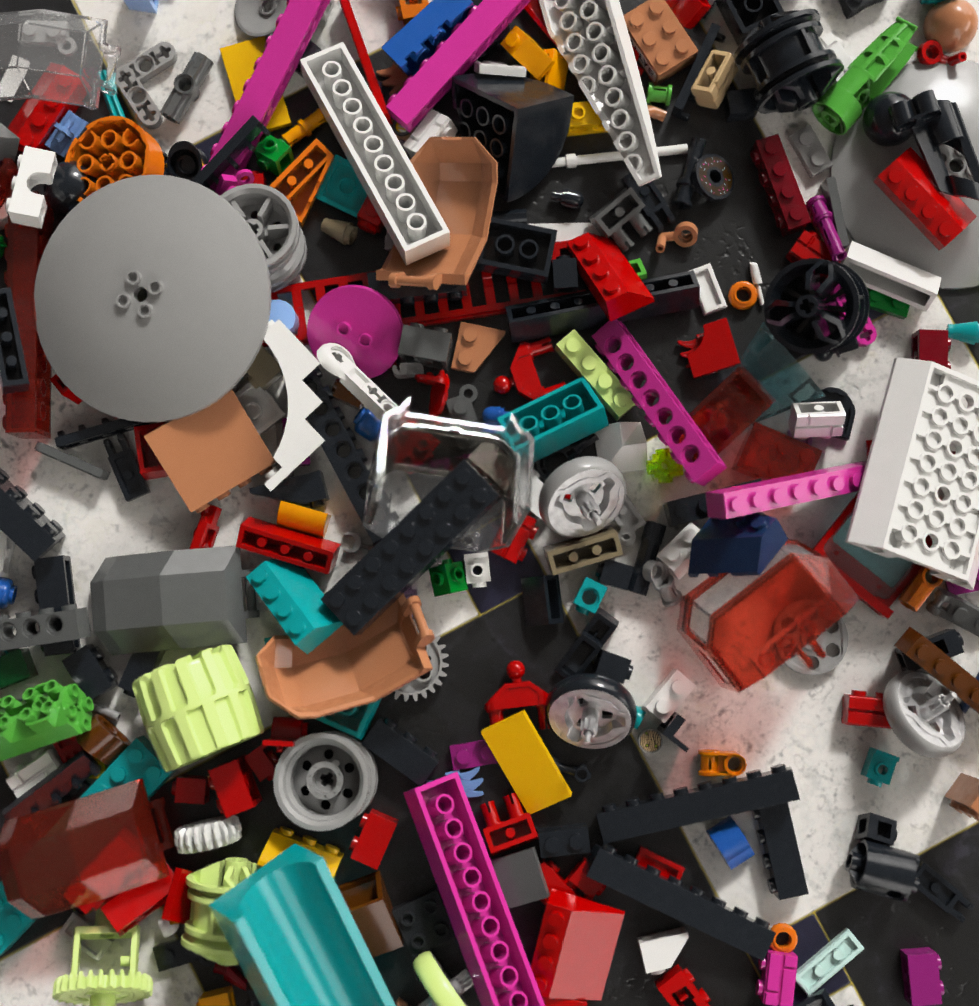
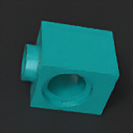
[572,577,608,616]

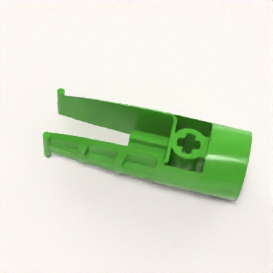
[812,16,919,135]

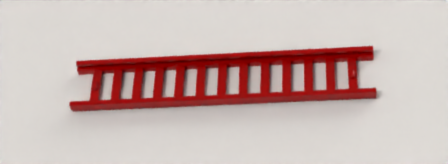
[262,240,586,347]

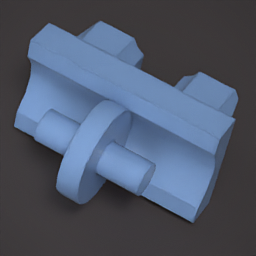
[44,110,89,159]

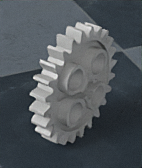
[394,622,449,702]

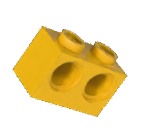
[567,101,607,136]

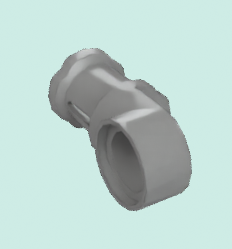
[642,560,682,607]

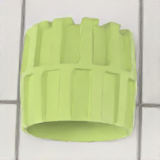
[132,645,264,772]

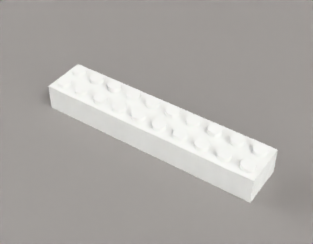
[300,42,450,265]

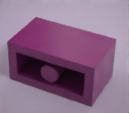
[900,947,944,1006]

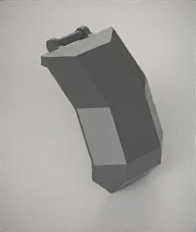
[90,546,260,655]

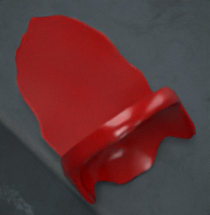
[414,370,450,419]

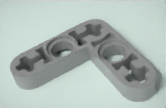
[114,42,177,129]

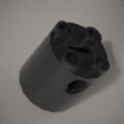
[845,839,920,902]

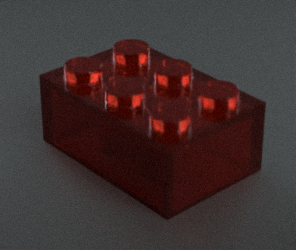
[731,421,822,481]

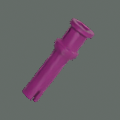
[806,195,847,262]

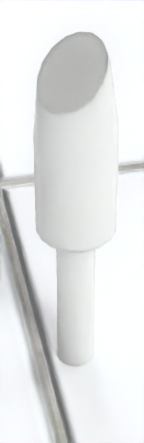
[750,262,764,306]

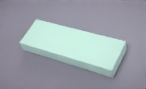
[796,927,865,997]

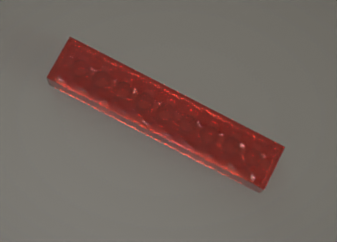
[2,191,53,439]

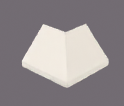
[594,422,647,473]

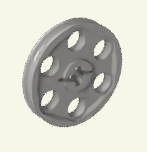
[773,602,848,675]

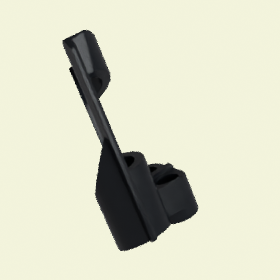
[887,90,979,201]

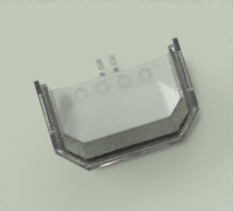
[363,397,535,564]

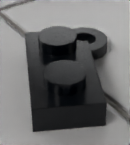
[153,938,215,972]

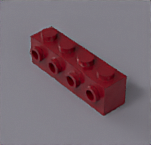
[750,134,812,237]

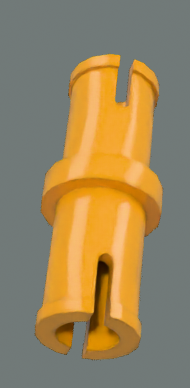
[281,108,327,148]

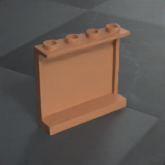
[144,390,276,513]

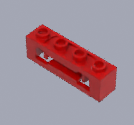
[655,964,711,1006]

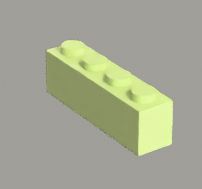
[555,329,635,421]

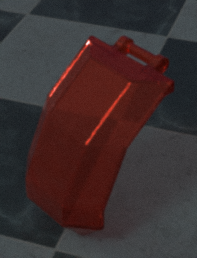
[0,778,175,919]

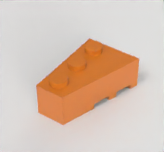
[270,138,334,228]

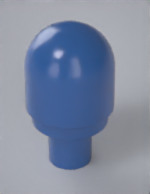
[482,406,510,426]

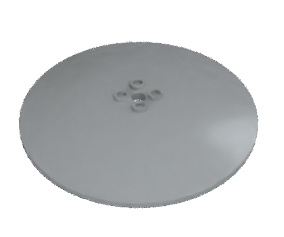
[830,60,979,289]
[34,175,271,423]

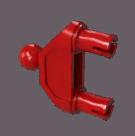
[493,336,566,402]
[484,660,550,729]

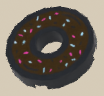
[691,154,735,202]

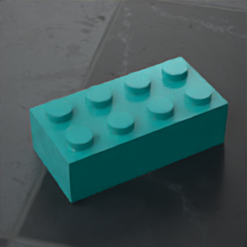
[497,376,609,468]

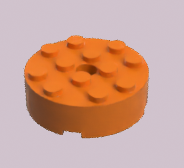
[65,116,165,202]

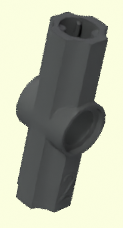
[160,52,214,124]

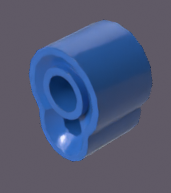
[706,816,755,870]

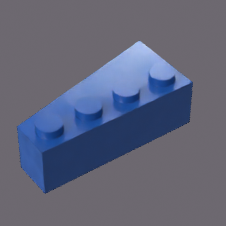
[381,0,475,77]

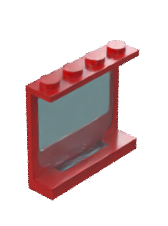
[806,491,932,619]

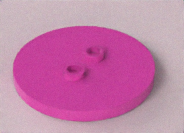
[307,285,403,379]

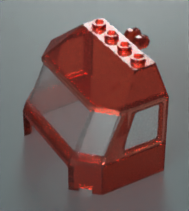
[677,539,859,693]

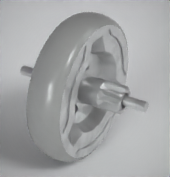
[538,456,626,538]
[883,670,965,758]

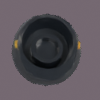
[166,141,208,181]

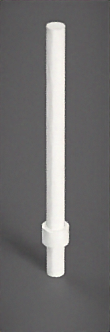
[552,144,688,169]

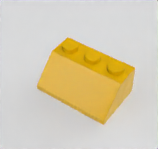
[257,826,344,879]

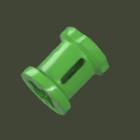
[646,82,672,106]

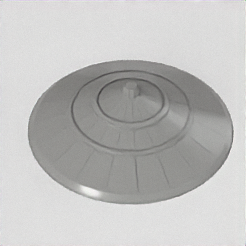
[235,0,287,37]

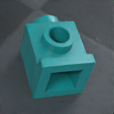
[861,747,900,787]

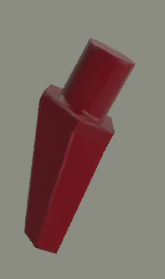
[213,963,248,991]

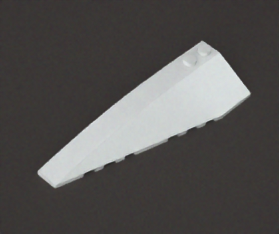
[539,0,662,187]

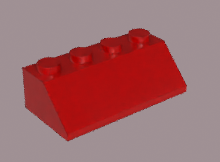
[8,63,91,155]
[873,147,977,250]
[566,232,655,322]

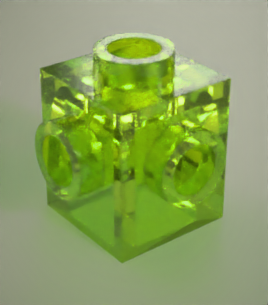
[646,448,684,484]

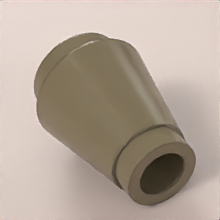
[321,218,358,245]

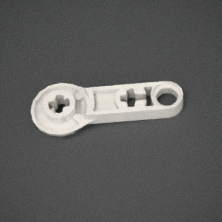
[317,343,400,424]

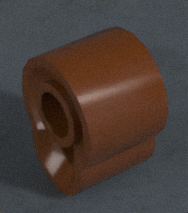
[75,714,131,766]

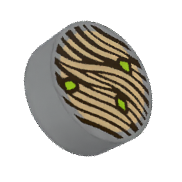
[637,728,663,753]

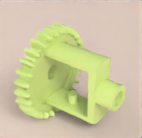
[52,909,153,1006]

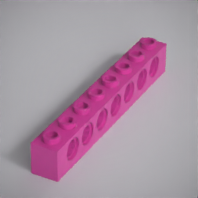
[592,319,727,486]

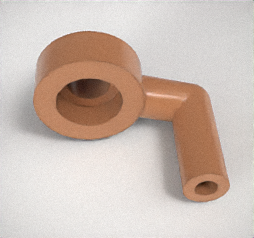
[655,221,698,253]

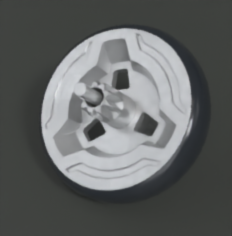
[545,673,637,750]

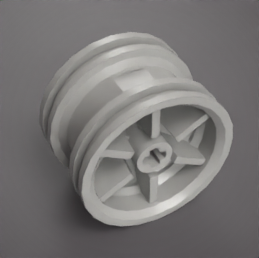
[221,184,307,293]
[273,730,379,831]

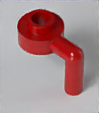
[917,40,967,66]

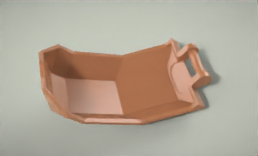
[376,137,498,290]
[255,593,435,719]

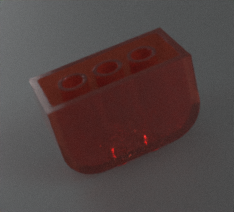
[679,365,776,462]

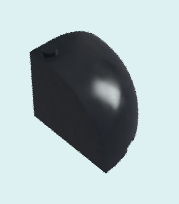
[452,73,574,202]

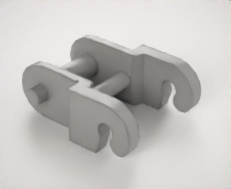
[392,362,424,379]

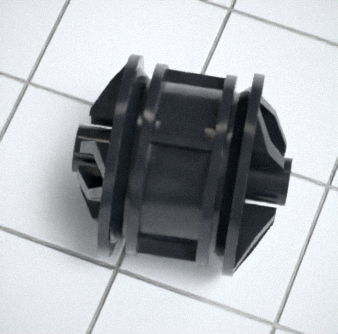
[733,9,844,114]
[764,258,870,354]

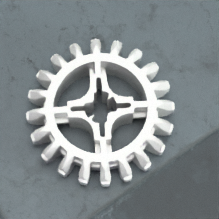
[174,815,242,854]

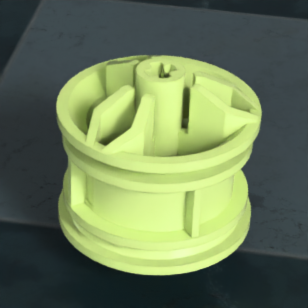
[181,857,262,966]

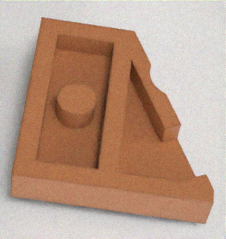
[451,322,506,374]

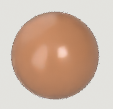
[923,0,978,53]

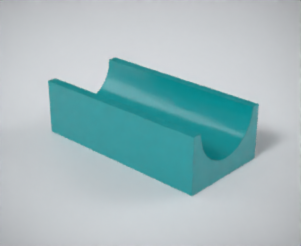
[209,843,396,1006]

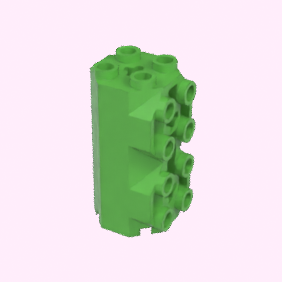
[0,679,94,762]

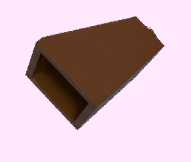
[337,871,403,958]

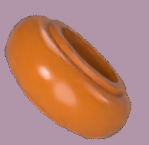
[728,281,758,310]
[770,923,798,953]

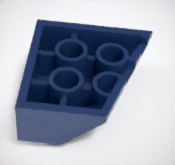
[688,513,788,577]

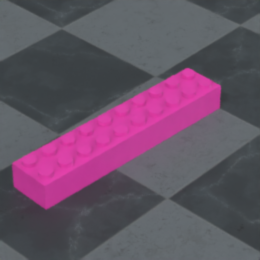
[403,772,545,1006]

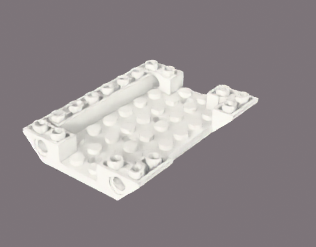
[845,357,979,590]

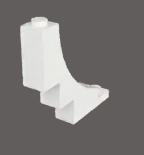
[264,319,325,491]

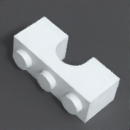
[5,146,58,229]

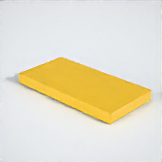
[220,36,292,134]
[481,710,572,814]

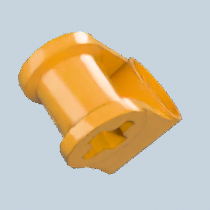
[698,749,746,777]

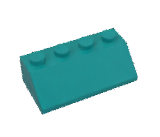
[246,559,343,655]

